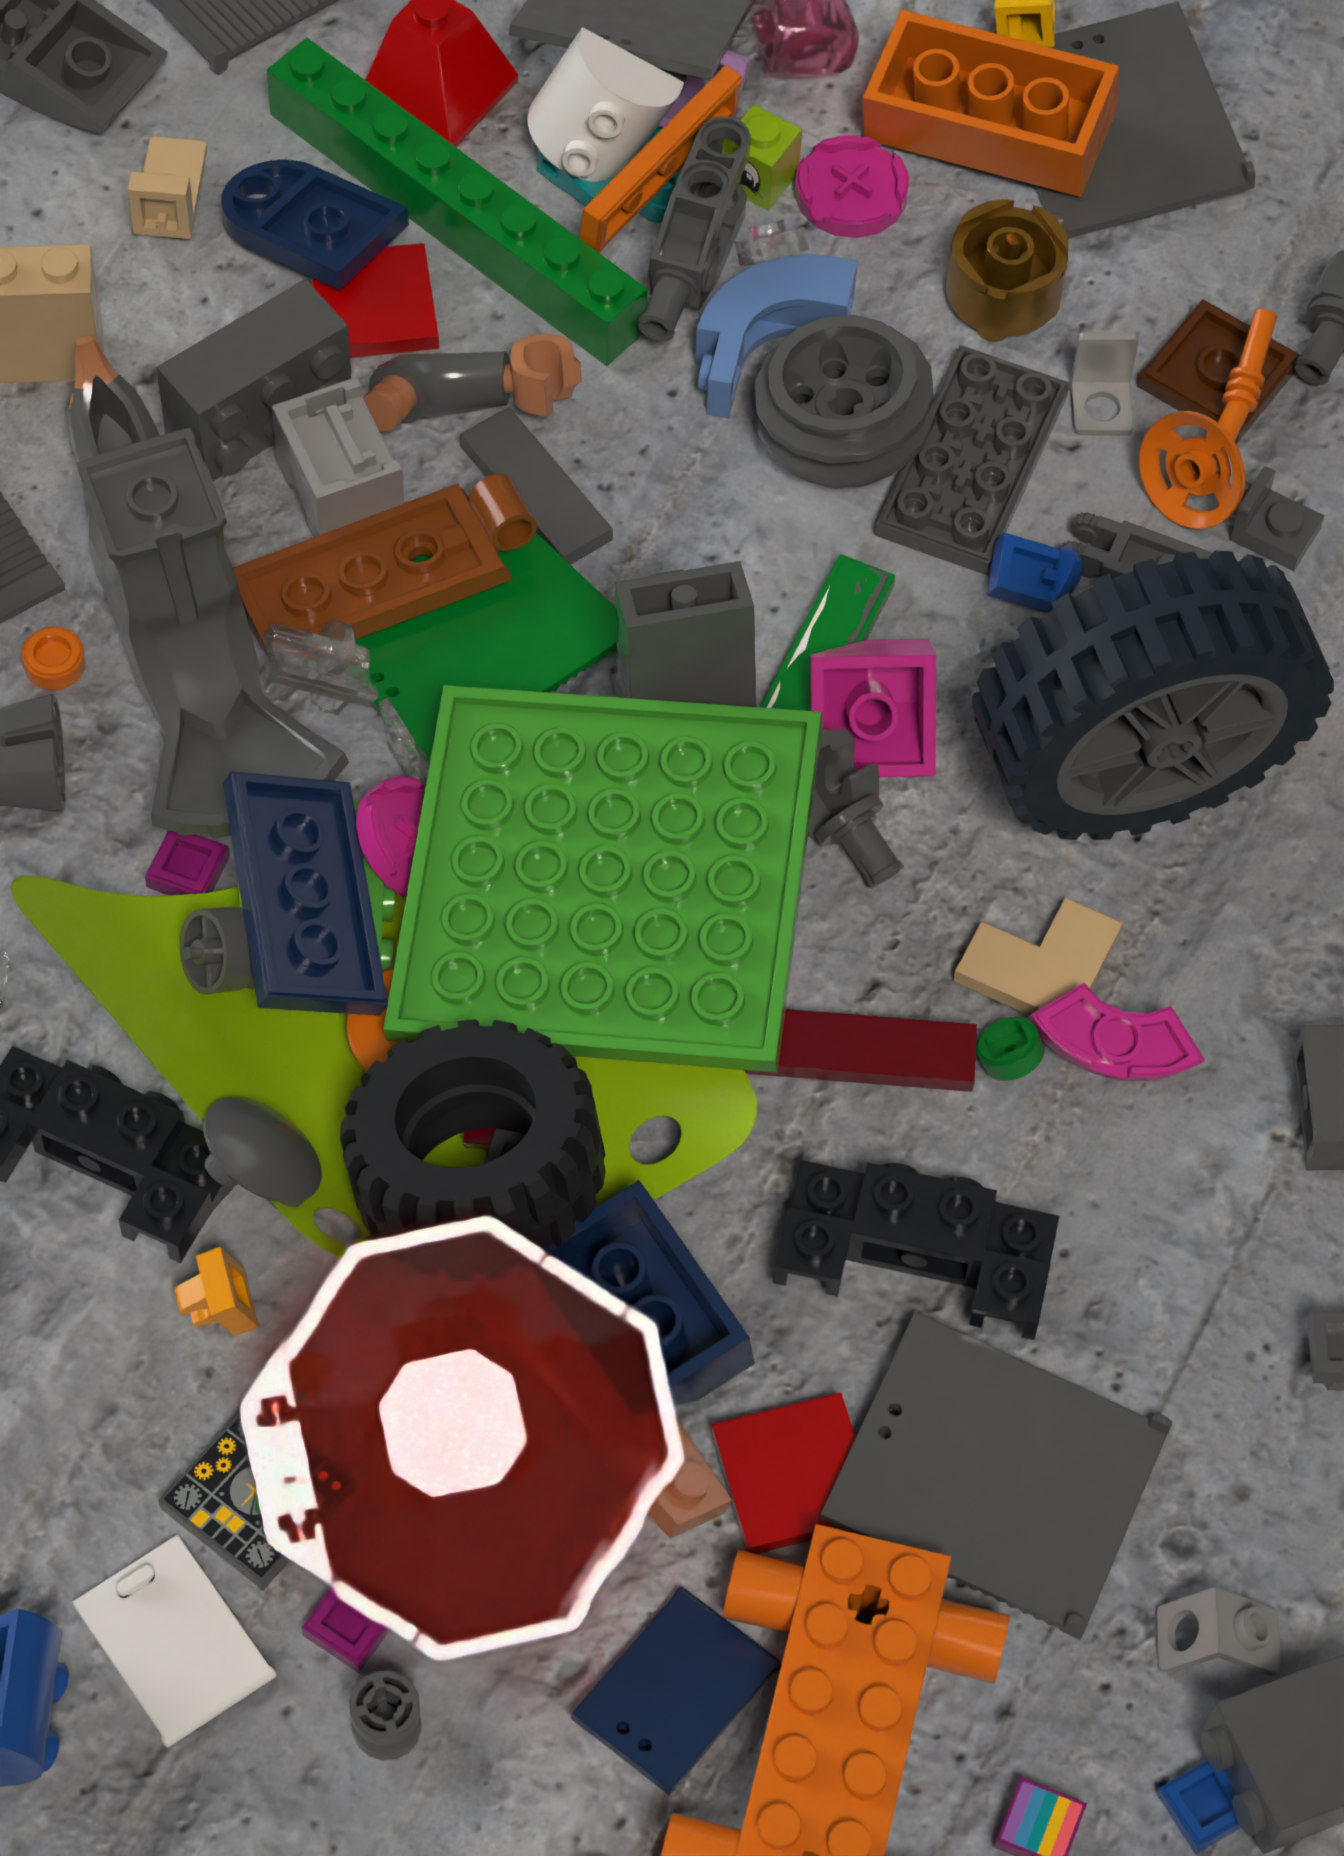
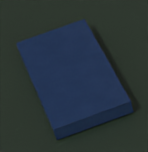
[223,771,388,1016]

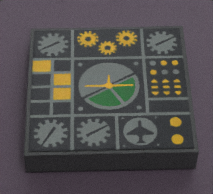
[159,1401,354,1591]

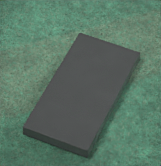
[874,345,1070,575]

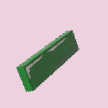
[760,554,896,711]

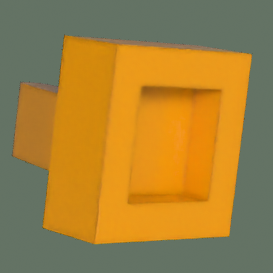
[174,1247,259,1336]

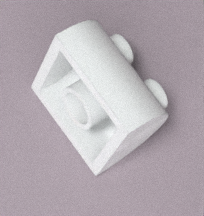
[528,27,684,182]

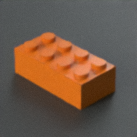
[862,9,1119,197]

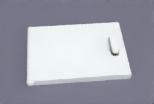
[72,1534,277,1748]

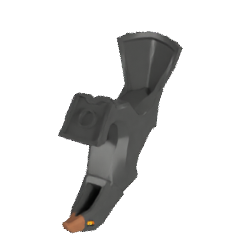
[64,335,349,839]

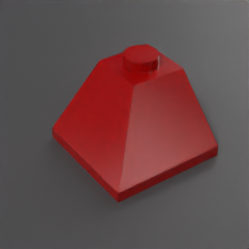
[365,0,518,147]

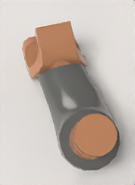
[363,334,582,432]

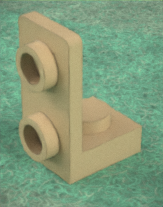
[128,136,207,239]

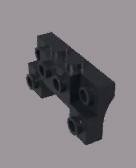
[0,1046,234,1264]
[773,1160,1060,1340]

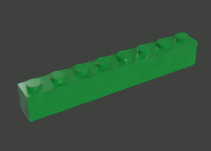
[267,37,648,366]

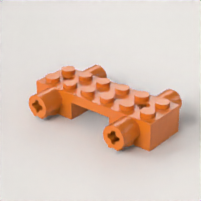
[661,1524,1010,1856]

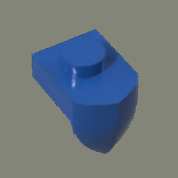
[987,532,1083,613]

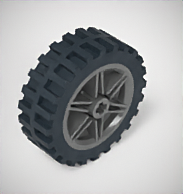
[972,550,1334,840]

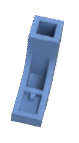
[695,254,858,419]

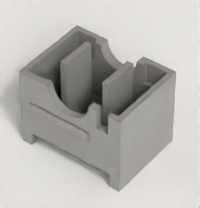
[272,377,404,537]

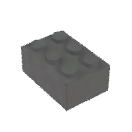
[156,279,351,481]

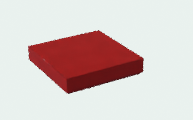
[311,243,439,358]
[711,1392,856,1554]

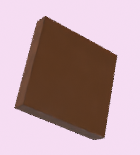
[1137,299,1301,445]

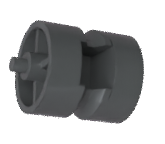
[180,906,255,994]

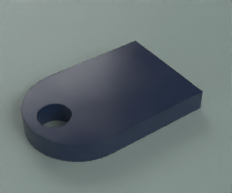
[221,160,409,290]

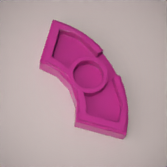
[1026,983,1205,1081]

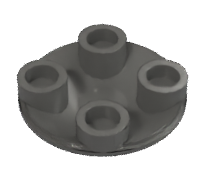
[203,1097,322,1209]

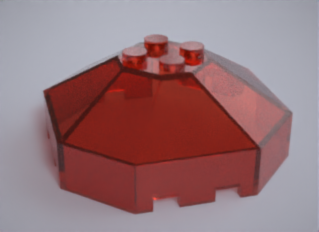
[239,1211,684,1661]

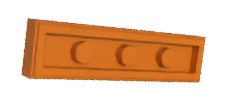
[579,65,742,253]

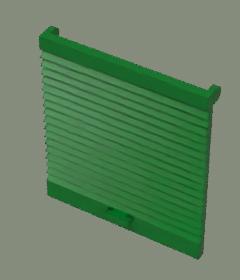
[319,533,620,764]

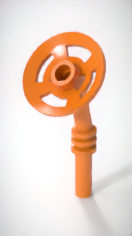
[1139,309,1277,529]

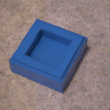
[1157,1760,1241,1855]

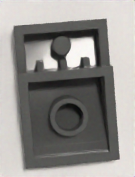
[0,0,168,133]

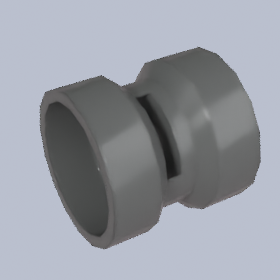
[349,1670,421,1761]

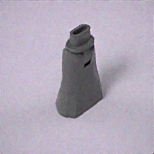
[0,694,66,810]

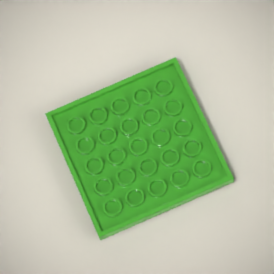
[383,685,823,1073]

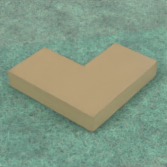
[953,898,1123,1015]

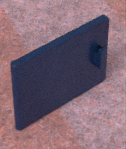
[571,1586,782,1796]

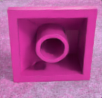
[810,639,936,777]

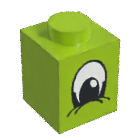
[722,104,802,211]

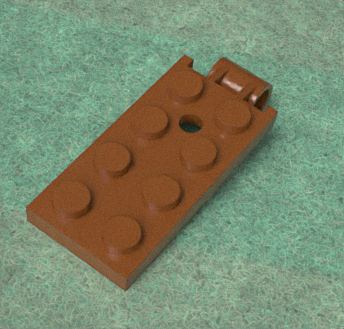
[232,473,537,671]

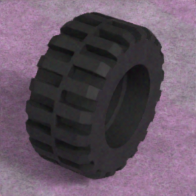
[340,1019,606,1278]

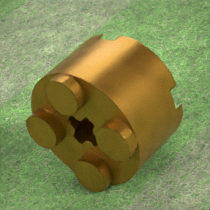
[946,199,1069,342]

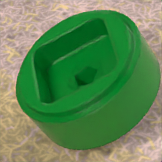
[976,1017,1045,1081]

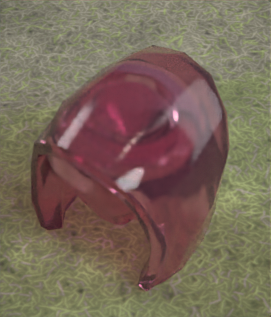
[753,0,859,77]

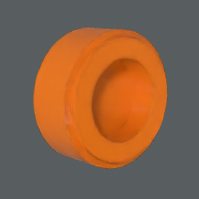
[22,627,86,690]

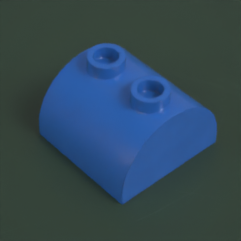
[0,1608,69,1786]

